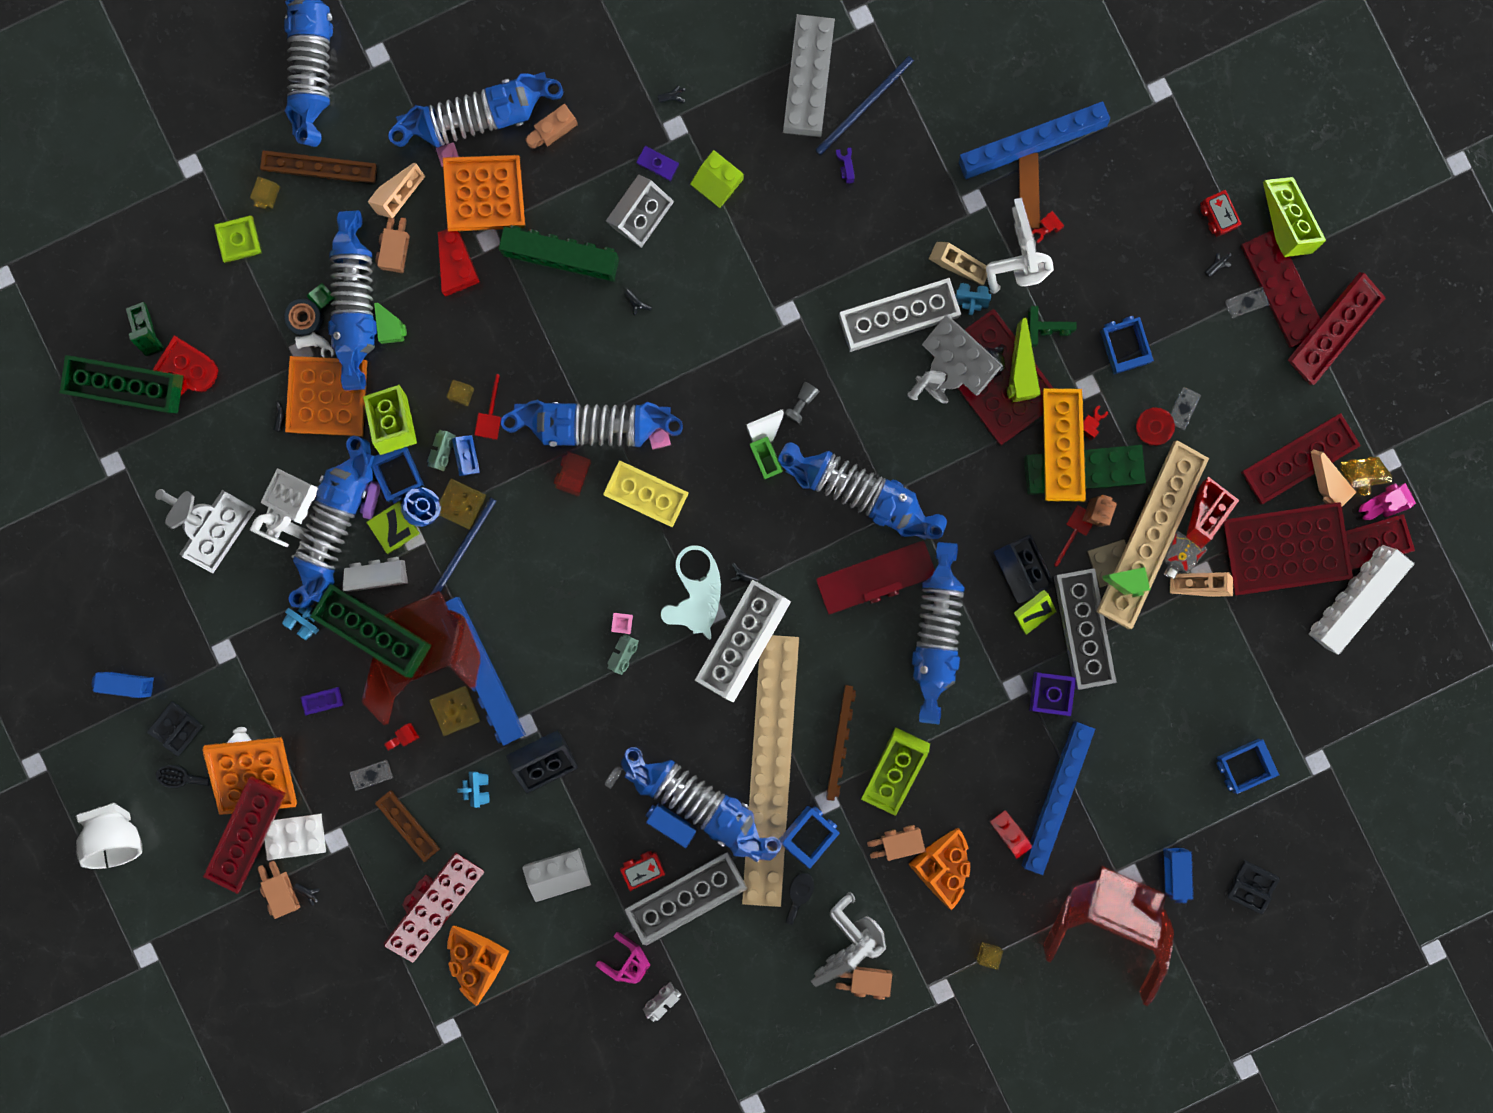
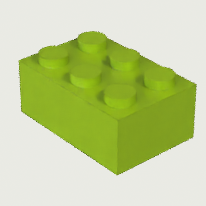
[363,385,417,455]

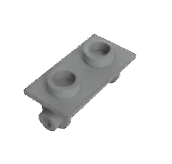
[643,982,681,1022]

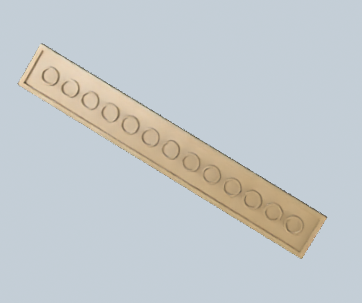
[742,635,799,907]

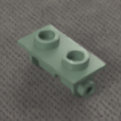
[427,430,456,471]
[607,634,639,675]

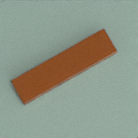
[1018,153,1040,229]

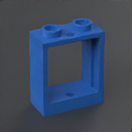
[1100,316,1154,374]
[371,447,425,504]
[92,672,154,698]
[1216,739,1279,794]
[646,803,697,848]
[779,806,840,868]
[1164,848,1193,903]

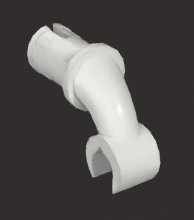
[295,332,336,358]

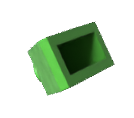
[374,303,407,344]
[750,436,783,479]
[1102,567,1150,598]

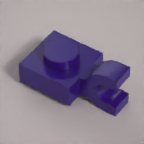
[836,148,855,184]

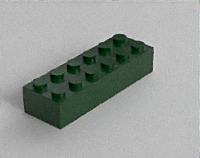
[499,225,619,282]
[60,355,184,413]
[1024,445,1146,495]
[310,584,432,678]

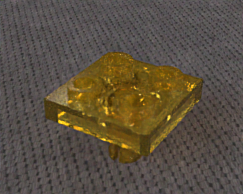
[1341,457,1392,495]
[439,479,486,529]
[429,686,480,736]

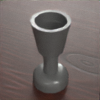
[784,381,820,424]

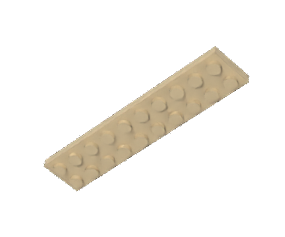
[1096,441,1209,629]

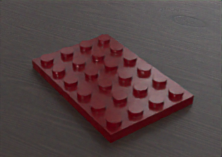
[933,309,1054,446]
[1223,502,1353,596]

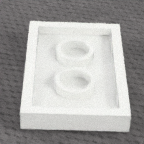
[265,814,326,860]

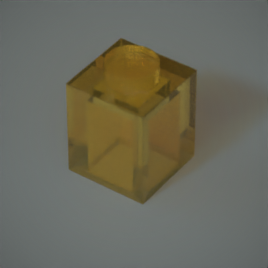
[250,177,280,209]
[447,380,474,406]
[977,942,1003,970]

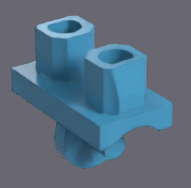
[955,283,991,315]
[282,606,319,640]
[457,771,489,808]

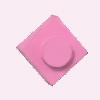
[436,142,459,167]
[649,428,671,450]
[611,613,633,634]

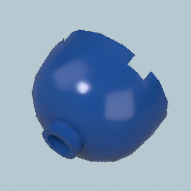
[401,487,441,527]

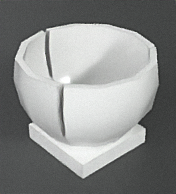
[76,803,142,869]

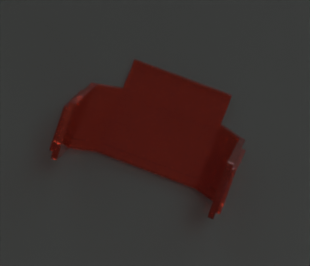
[362,591,481,725]
[1044,866,1174,1006]

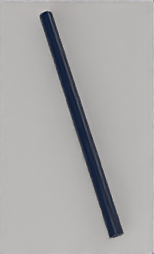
[816,56,914,155]
[420,497,496,615]

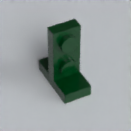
[126,302,164,356]
[1028,306,1077,347]

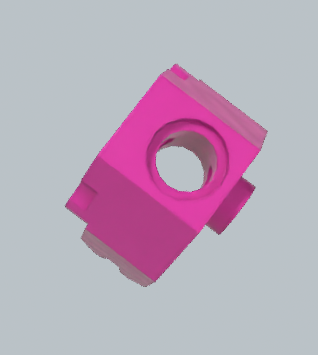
[1359,483,1416,520]
[595,932,650,983]

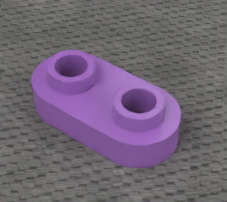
[360,481,380,519]

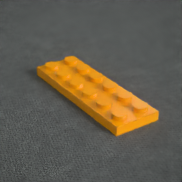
[1043,389,1086,501]

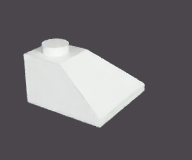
[747,410,784,443]

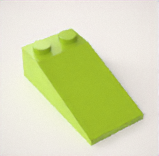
[1263,177,1326,257]
[1006,318,1040,403]
[861,727,930,816]

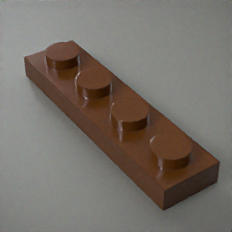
[375,790,440,862]

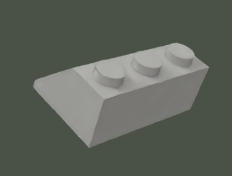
[606,175,674,248]
[343,557,408,592]
[522,848,591,902]

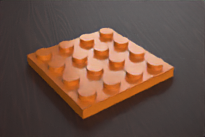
[443,155,525,231]
[285,356,368,437]
[203,737,297,815]

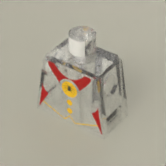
[1163,531,1208,579]

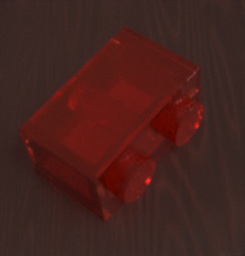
[554,452,591,497]

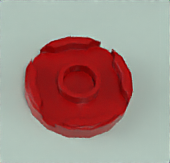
[1136,407,1175,446]

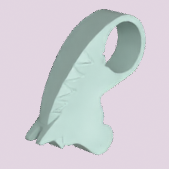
[661,545,721,639]

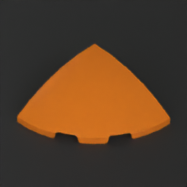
[909,828,970,910]
[447,926,509,1005]

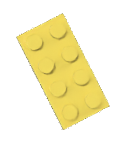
[603,460,689,528]

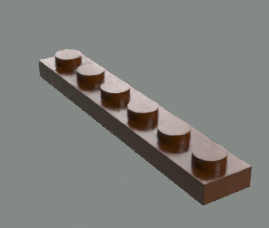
[260,150,377,184]
[826,685,856,801]

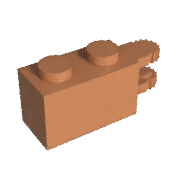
[526,104,578,149]
[376,217,410,273]
[1083,495,1117,527]
[867,825,926,861]
[258,861,300,919]
[835,966,892,999]

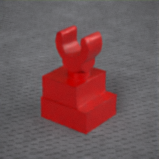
[1032,211,1064,243]
[1083,406,1108,440]
[384,723,420,751]

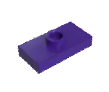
[636,146,679,181]
[300,687,344,715]

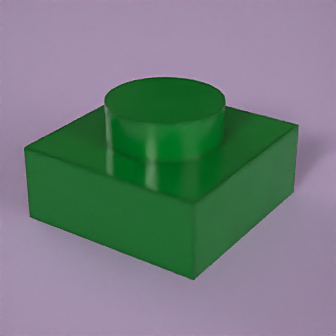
[307,283,334,310]

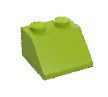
[690,150,744,208]

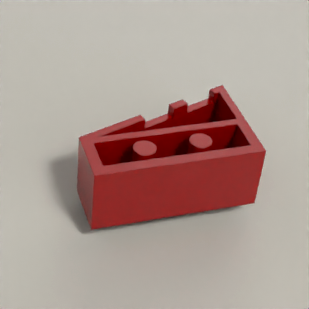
[438,229,480,297]
[1186,477,1239,549]

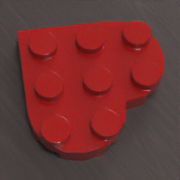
[153,336,218,395]

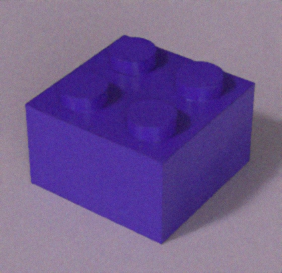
[1029,672,1076,716]

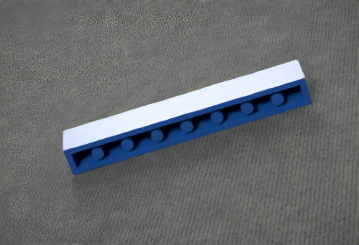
[959,101,1110,179]
[436,597,526,746]
[1022,721,1095,875]

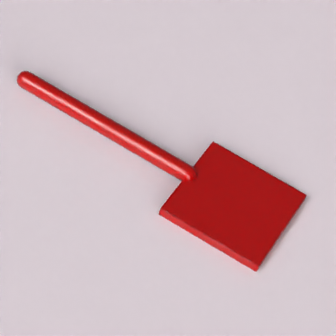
[475,374,501,439]
[1054,505,1093,567]

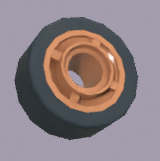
[284,299,323,336]

